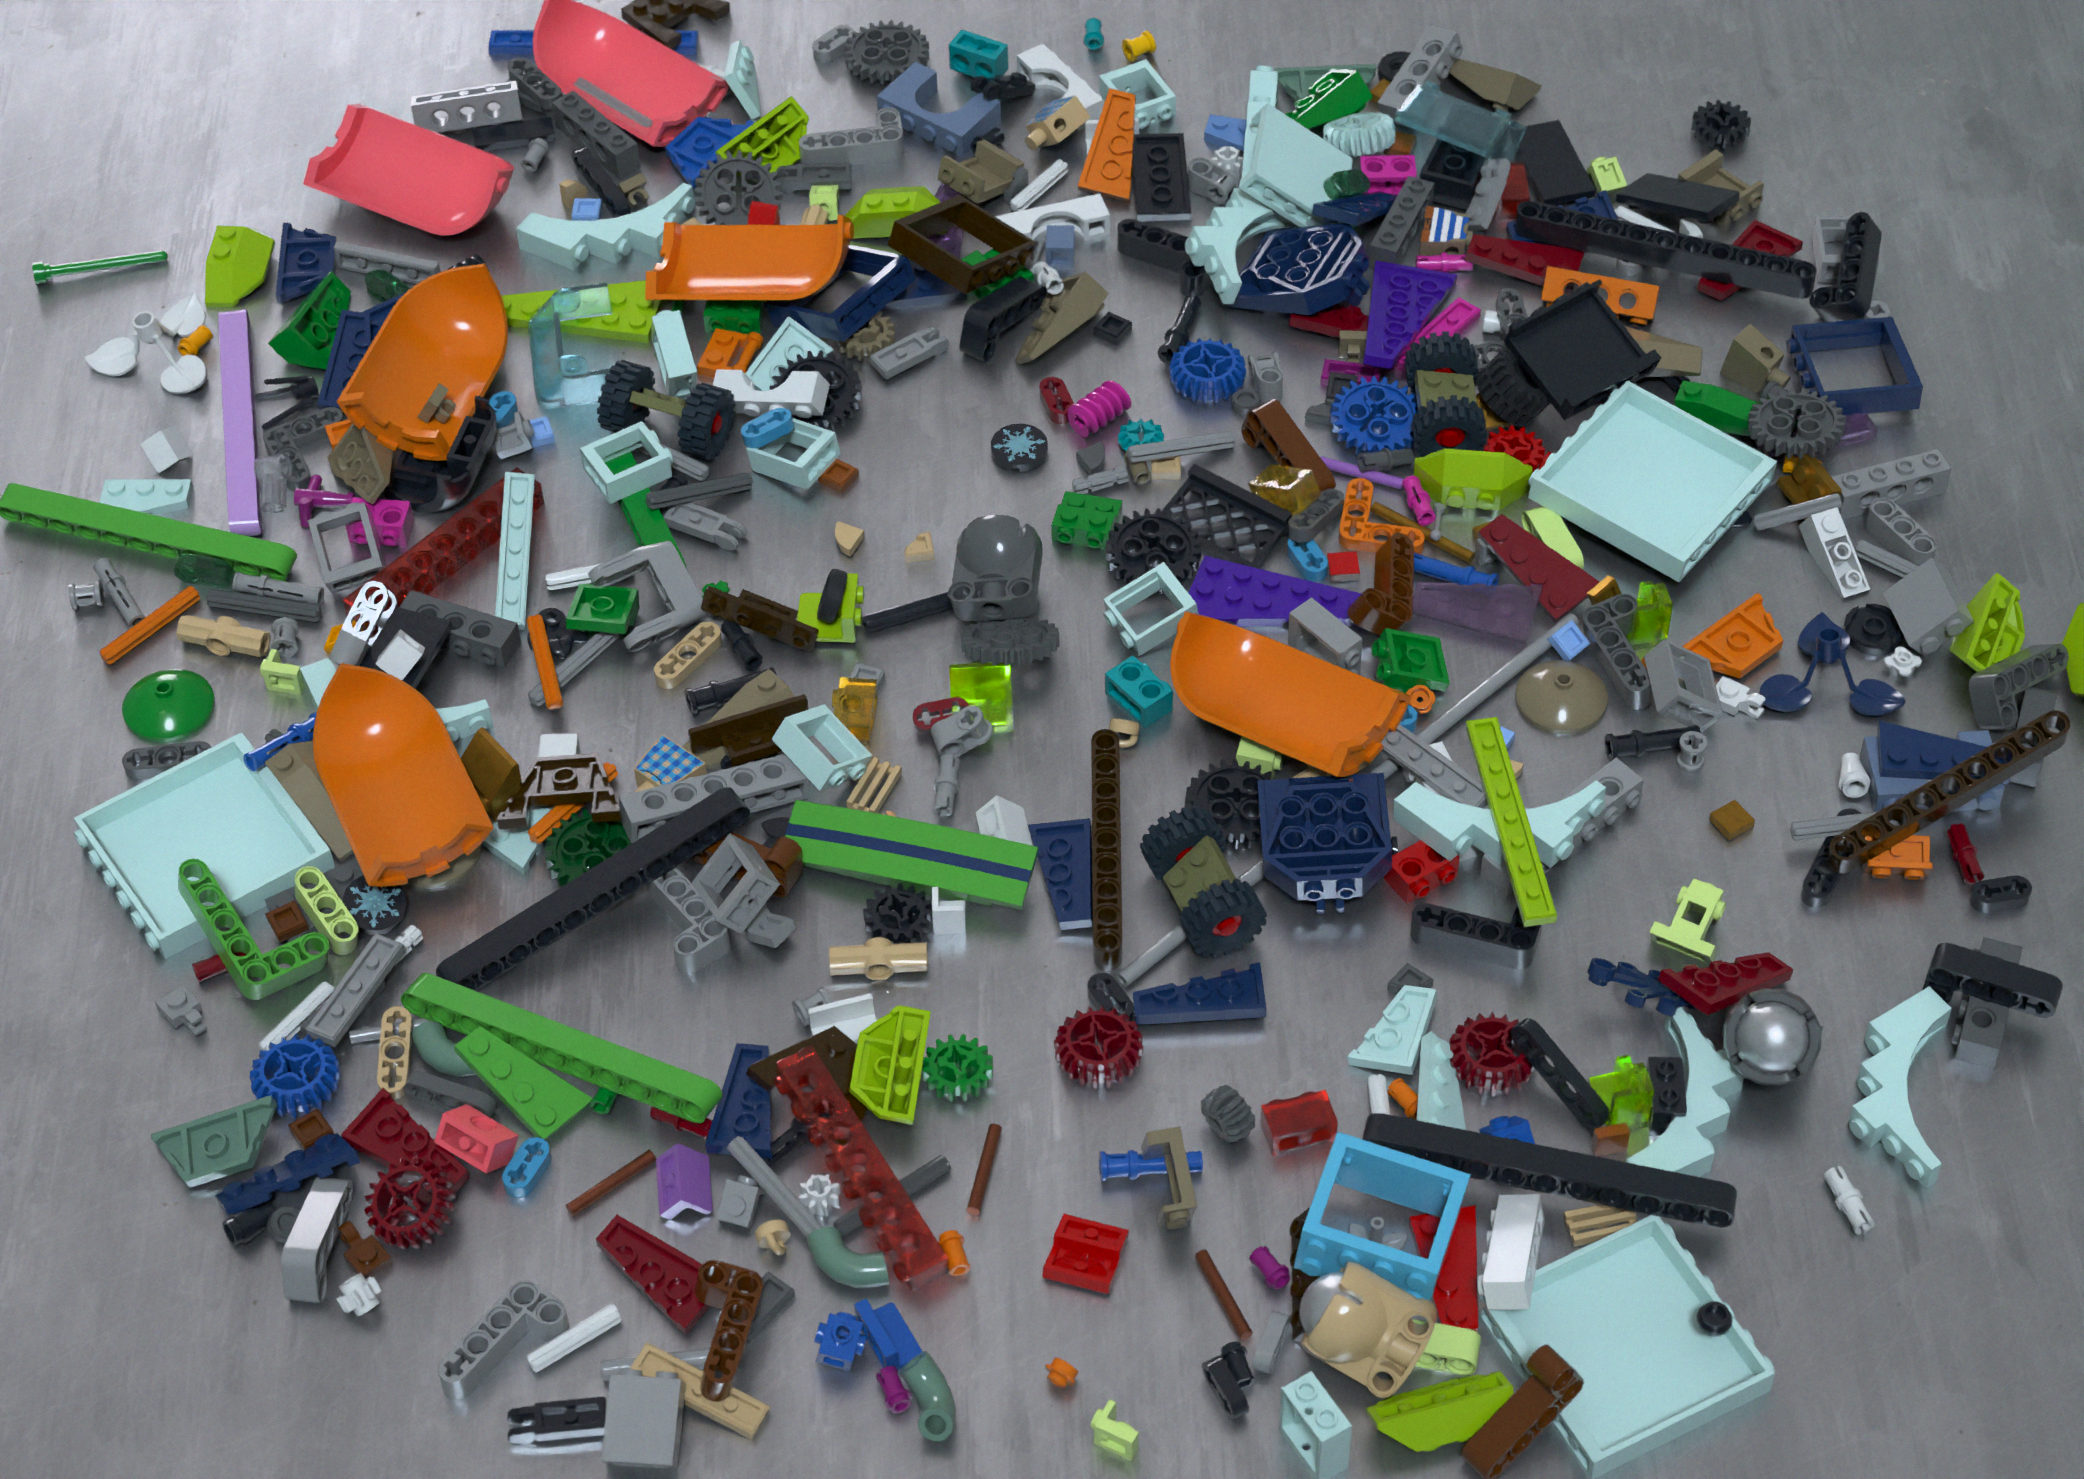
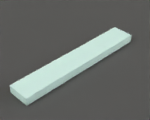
[495,472,535,630]

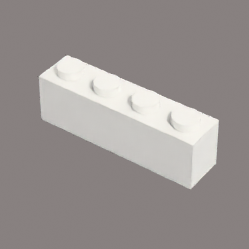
[1478,1194,1545,1310]

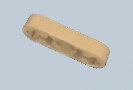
[654,622,722,689]
[377,1006,413,1100]

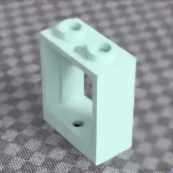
[1099,59,1176,130]
[652,310,697,398]
[746,418,841,490]
[580,421,673,504]
[1103,562,1198,656]
[772,704,872,791]
[1279,1371,1352,1479]

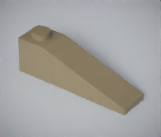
[1449,59,1542,112]
[1015,271,1109,364]
[1625,326,1702,377]
[328,423,393,504]
[682,669,795,770]
[264,741,354,862]

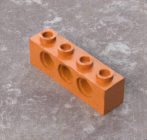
[1541,266,1661,325]

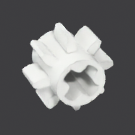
[1211,146,1243,179]
[799,1174,841,1216]
[336,1273,382,1316]

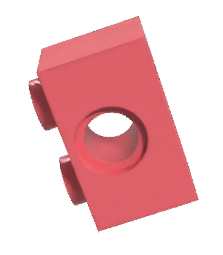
[434,1104,519,1173]

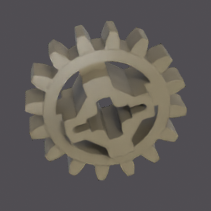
[835,311,895,361]

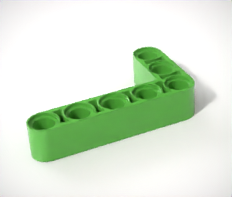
[178,858,329,1000]

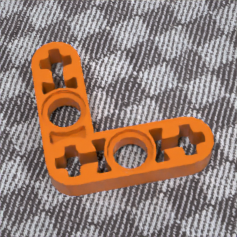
[1339,478,1425,554]

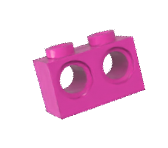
[1359,155,1417,196]
[345,497,414,547]

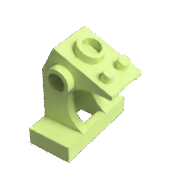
[1649,878,1726,965]

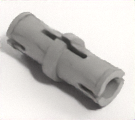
[933,754,960,817]

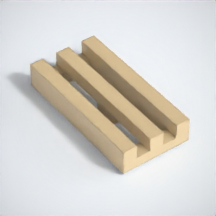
[846,757,902,813]
[1563,1205,1636,1247]

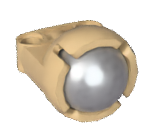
[1300,1261,1437,1398]

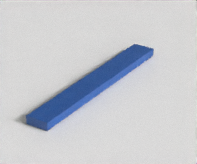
[488,30,699,55]

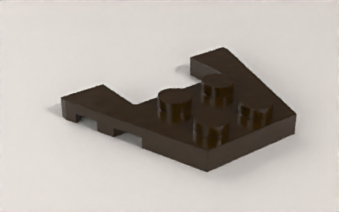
[621,0,730,49]
[497,753,622,829]
[746,1026,867,1156]

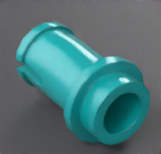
[1083,18,1104,50]

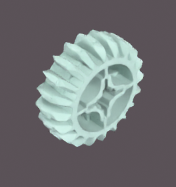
[1323,112,1396,157]

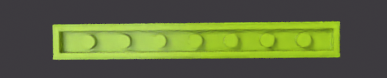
[1466,717,1557,927]

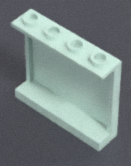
[1239,103,1353,227]

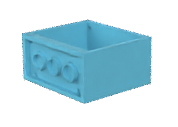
[1294,1131,1470,1302]

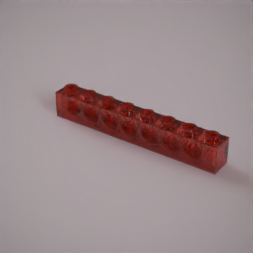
[343,467,544,637]
[774,1045,949,1292]

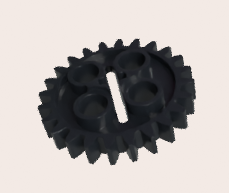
[769,350,862,432]
[1105,508,1202,594]
[1184,759,1272,850]

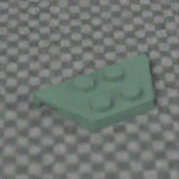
[1274,64,1376,102]
[151,1095,277,1188]

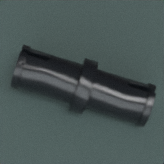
[721,620,763,670]

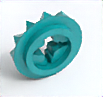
[1118,417,1164,451]

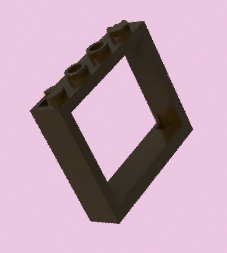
[888,195,1037,294]

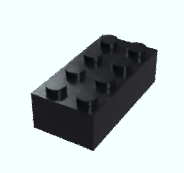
[1420,105,1506,210]

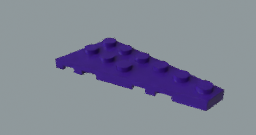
[1363,260,1458,369]
[1188,556,1362,627]

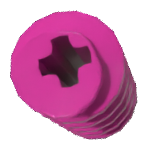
[1067,380,1132,438]

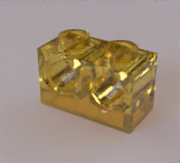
[1248,464,1321,514]

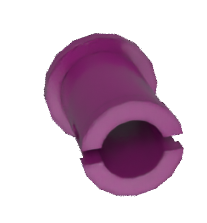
[1249,1246,1290,1290]
[876,1366,912,1413]

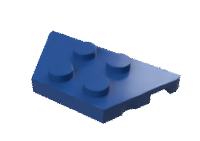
[665,117,755,188]

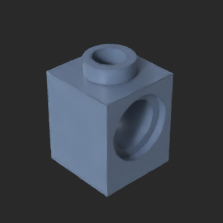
[1046,225,1075,269]

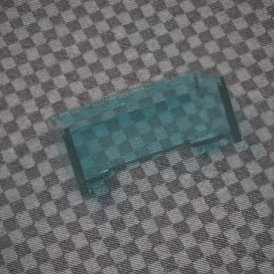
[1393,80,1527,166]
[528,282,612,409]

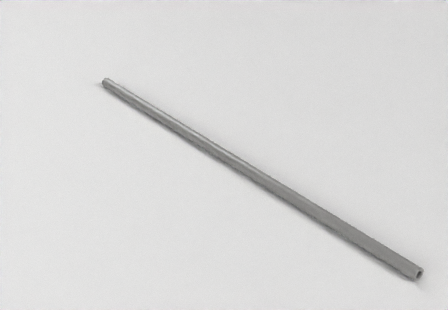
[1116,613,1579,987]

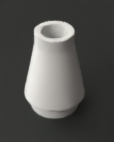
[1839,753,1871,798]

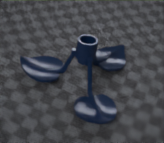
[1759,612,1906,716]

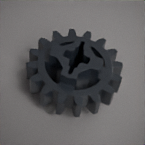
[1691,100,1751,148]
[863,883,933,944]

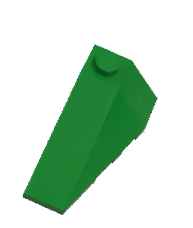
[1285,69,1373,129]
[268,271,351,369]
[1675,381,1798,436]

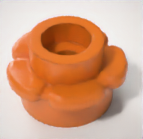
[1406,685,1435,714]
[1045,1357,1079,1389]

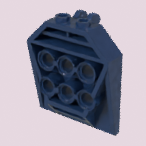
[1221,223,1370,315]
[1257,773,1392,914]

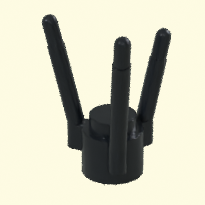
[255,374,319,429]

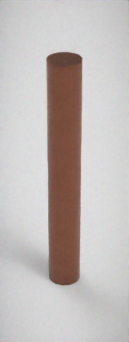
[967,1124,1002,1215]
[566,1150,656,1216]
[1195,1249,1253,1340]

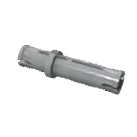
[93,558,145,628]
[233,572,324,606]

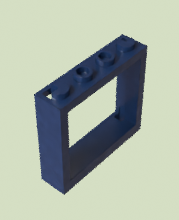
[764,245,916,342]
[1786,317,1923,416]

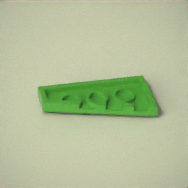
[454,1026,593,1141]

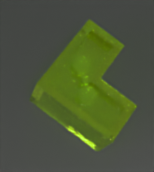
[1625,581,1673,651]
[949,663,1014,733]
[1588,1054,1654,1131]

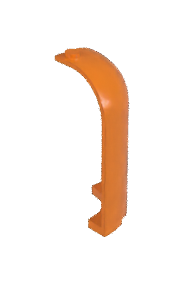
[645,215,854,301]
[337,263,508,461]
[1170,611,1412,777]
[313,663,494,886]

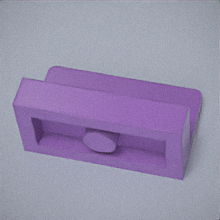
[656,1143,713,1220]

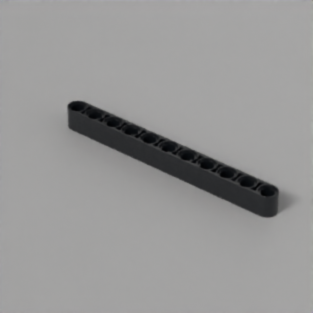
[1515,201,1817,299]
[436,787,750,991]
[1362,1113,1737,1228]

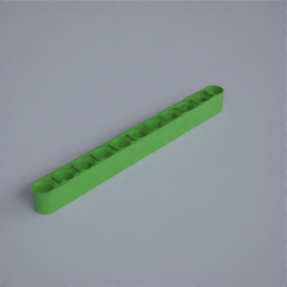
[0,483,298,581]
[401,973,723,1123]

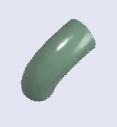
[412,1021,476,1077]
[807,1227,889,1288]
[899,1351,956,1441]

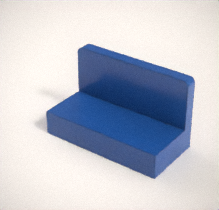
[854,1298,923,1370]

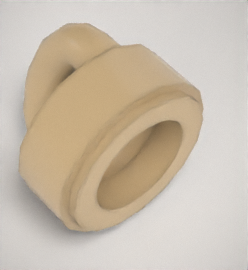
[1109,718,1141,748]
[754,1220,791,1256]

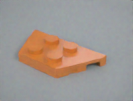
[1682,593,1783,679]

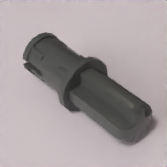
[1357,448,1415,472]

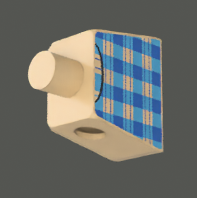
[1025,95,1090,151]
[634,734,707,792]

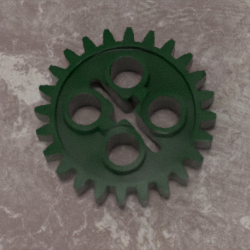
[544,809,631,887]

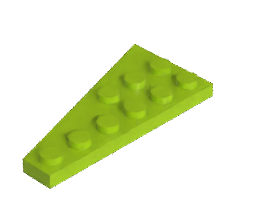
[501,280,665,343]

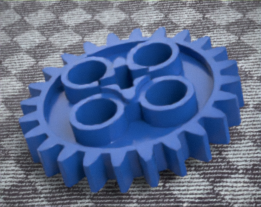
[1330,376,1418,455]

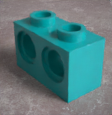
[949,29,1008,78]
[1105,655,1173,729]

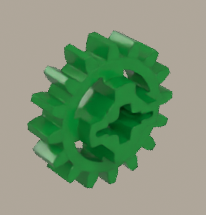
[922,1034,993,1102]

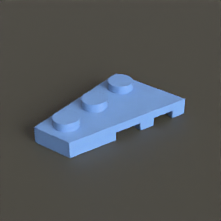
[1204,115,1247,151]

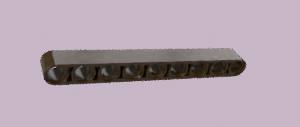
[1827,710,2071,874]
[1091,729,1122,971]

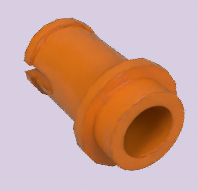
[1387,1078,1418,1120]
[937,1230,971,1277]

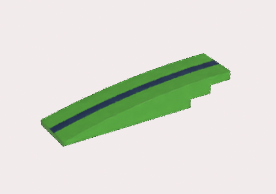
[785,800,1039,910]

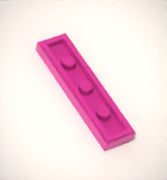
[1393,297,1481,374]

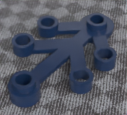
[1587,958,1698,1016]

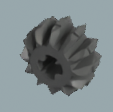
[1201,1084,1255,1144]

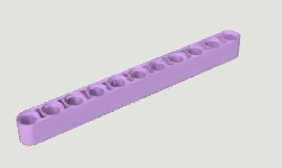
[218,309,263,537]

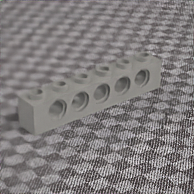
[619,754,810,844]
[1480,757,1644,898]

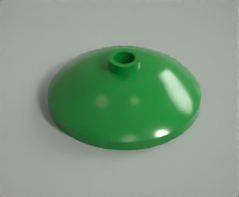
[122,669,215,742]

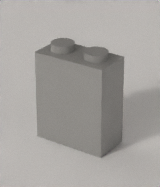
[1883,557,1974,657]
[601,1369,686,1470]

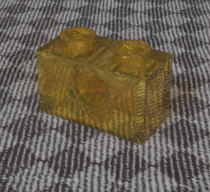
[832,677,878,746]

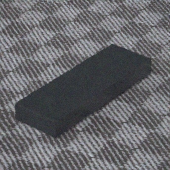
[472,117,556,152]

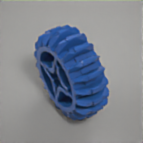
[1169,337,1246,405]
[250,1033,341,1119]

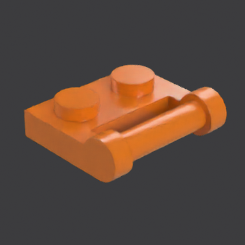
[697,328,764,378]

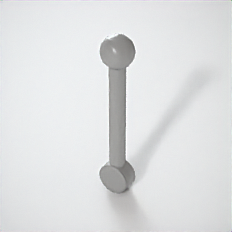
[1027,235,1046,274]
[1430,503,1446,541]

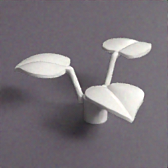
[84,292,207,394]

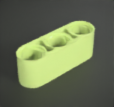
[1521,506,1584,570]
[295,866,358,955]
[1412,1319,1481,1375]

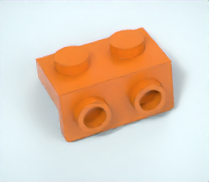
[1863,835,1933,880]

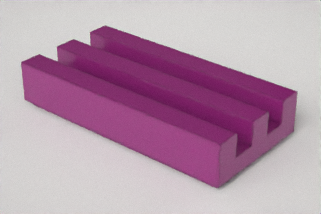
[1320,359,1381,387]

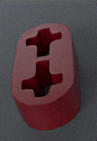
[1039,377,1074,424]
[913,697,970,734]

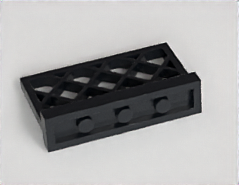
[1161,464,1292,568]

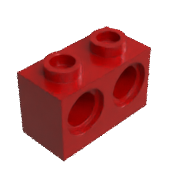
[1384,840,1460,904]

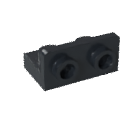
[1644,1057,1687,1135]

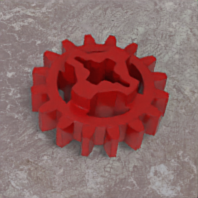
[1484,426,1545,473]

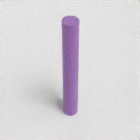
[1320,456,1404,490]

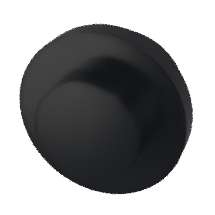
[1696,1301,1732,1336]

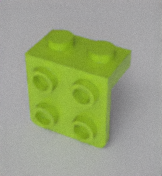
[797,573,865,643]

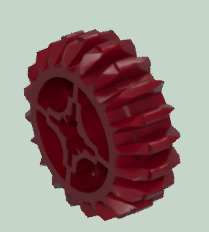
[1054,1005,1143,1090]
[1449,1011,1536,1097]
[363,1157,457,1250]

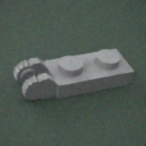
[1466,158,1511,231]
[870,327,950,380]
[663,502,748,551]

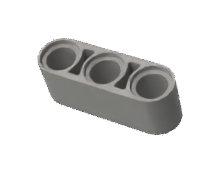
[1865,498,1937,566]

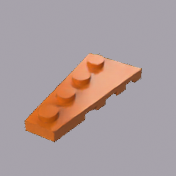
[1078,88,1136,203]

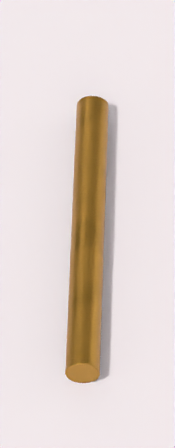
[1370,501,1475,563]

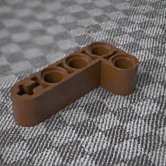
[1241,399,1336,502]
[1348,533,1414,635]
[689,832,803,898]
[695,1260,763,1402]
[1461,1344,1584,1479]

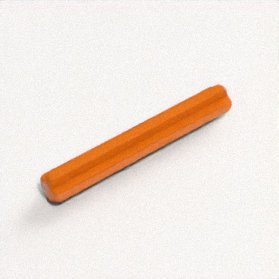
[99,586,200,665]
[527,614,563,710]
[528,762,618,844]

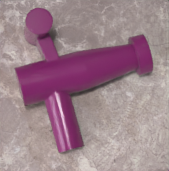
[294,475,355,527]

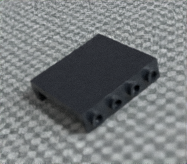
[1503,279,1661,421]

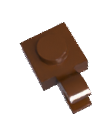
[338,1220,393,1279]

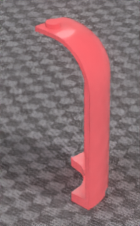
[533,0,729,147]
[303,104,514,235]

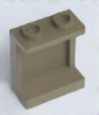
[937,140,1024,204]
[1678,150,1764,227]
[1141,1126,1197,1229]

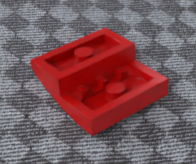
[1042,1214,1129,1294]

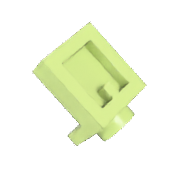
[1586,156,1627,194]
[809,185,839,220]
[260,649,305,695]
[1091,1399,1139,1461]

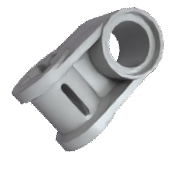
[1188,157,1240,204]
[1248,352,1283,403]
[930,706,994,759]

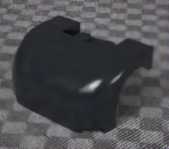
[384,396,497,513]

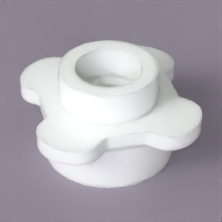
[1884,647,1922,678]

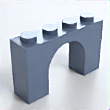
[877,62,1001,157]
[1859,730,2005,812]

